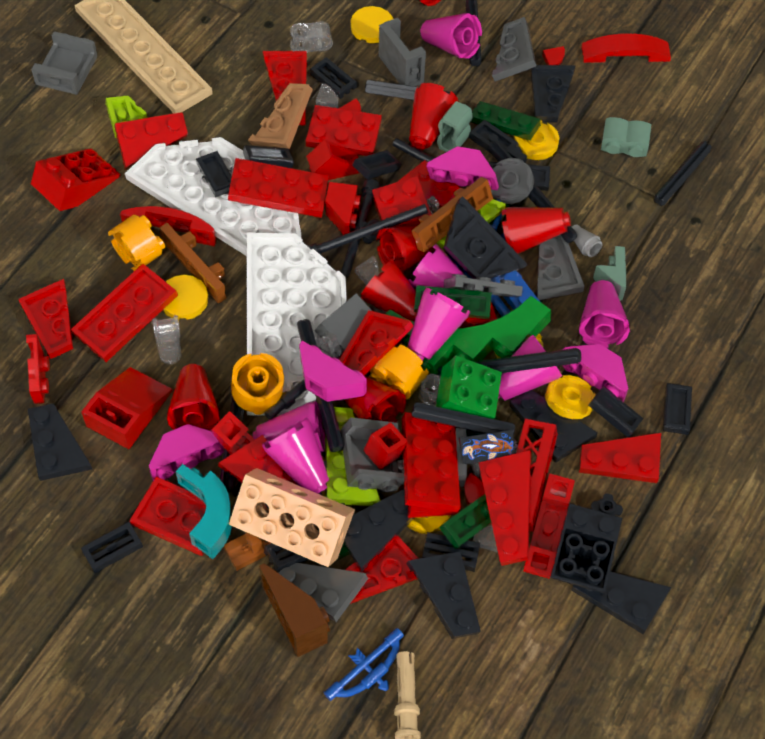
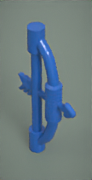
[323,628,404,701]

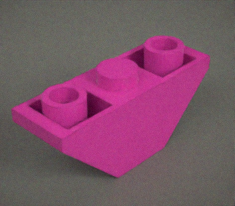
[427,146,499,191]
[299,341,367,402]
[562,344,628,402]
[149,424,224,481]

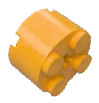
[108,215,165,271]
[368,344,428,399]
[231,353,284,415]

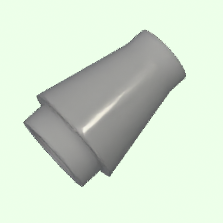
[572,224,603,257]

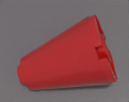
[409,83,459,150]
[502,207,571,254]
[376,226,438,273]
[361,261,417,322]
[167,364,220,431]
[344,376,406,423]

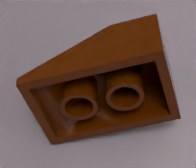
[259,563,330,657]

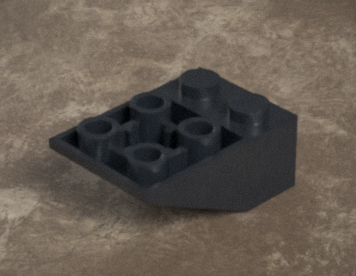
[551,504,622,593]

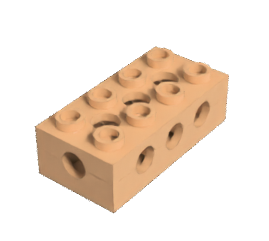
[229,468,355,567]

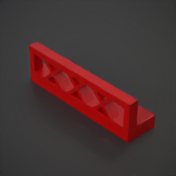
[516,419,558,532]

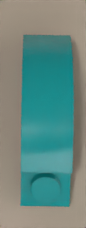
[176,464,232,559]

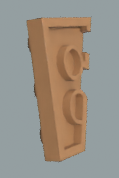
[248,83,313,149]

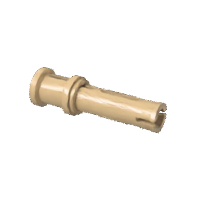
[394,651,421,739]

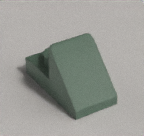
[593,246,626,300]

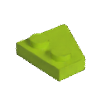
[106,96,147,138]

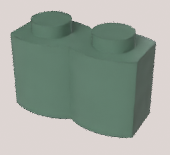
[437,101,472,152]
[601,117,651,157]

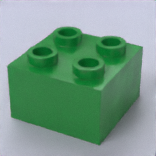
[436,356,502,419]

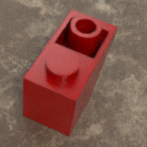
[325,182,361,235]

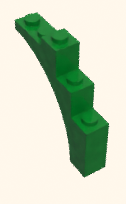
[386,296,551,376]

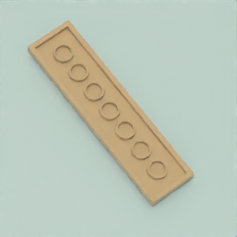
[75,0,213,113]

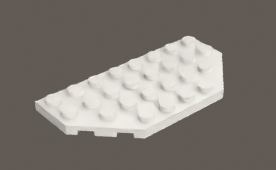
[125,137,301,256]
[247,233,346,415]

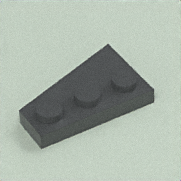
[492,17,536,81]
[537,235,585,300]
[443,274,523,298]
[278,563,368,622]

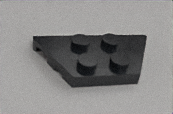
[443,196,528,279]

